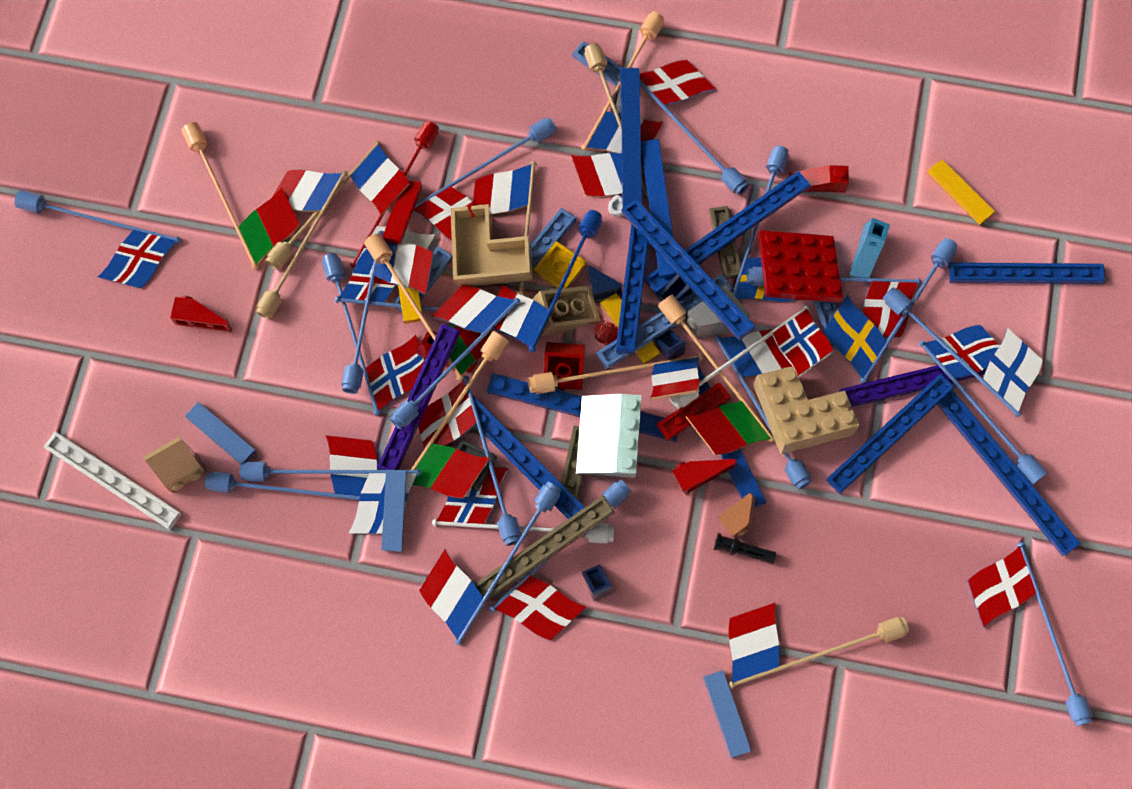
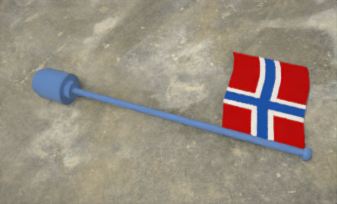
[322,253,425,415]

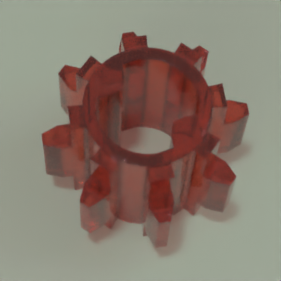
[594,320,618,345]

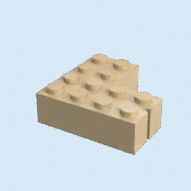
[451,204,533,288]
[753,366,859,455]

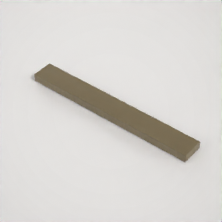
[475,495,616,603]

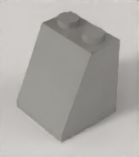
[686,285,750,339]

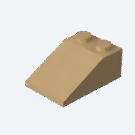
[532,286,601,336]
[143,436,206,492]

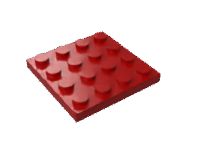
[758,230,843,303]

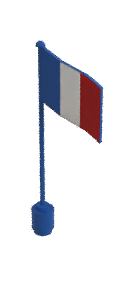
[494,210,602,352]

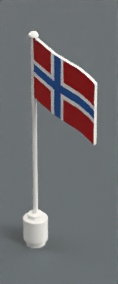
[669,305,833,409]
[432,467,614,544]

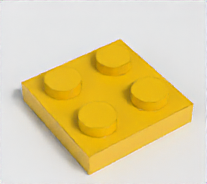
[533,241,587,289]

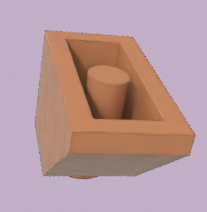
[718,493,755,538]

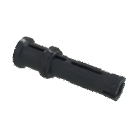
[713,533,776,564]

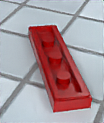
[382,180,422,244]
[656,382,731,441]

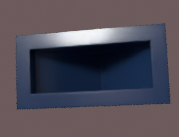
[588,266,623,300]
[657,274,693,302]
[654,330,686,361]
[582,565,613,601]

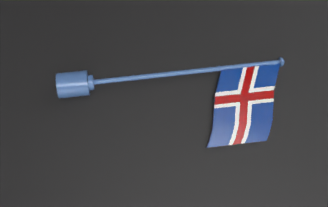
[15,190,181,289]
[334,249,439,311]
[919,325,1048,485]

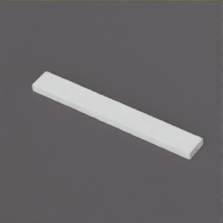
[44,431,182,530]

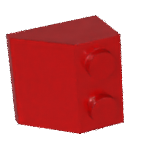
[544,342,585,390]

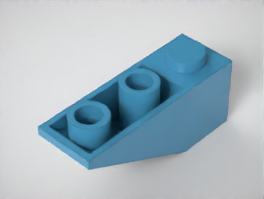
[849,218,890,283]

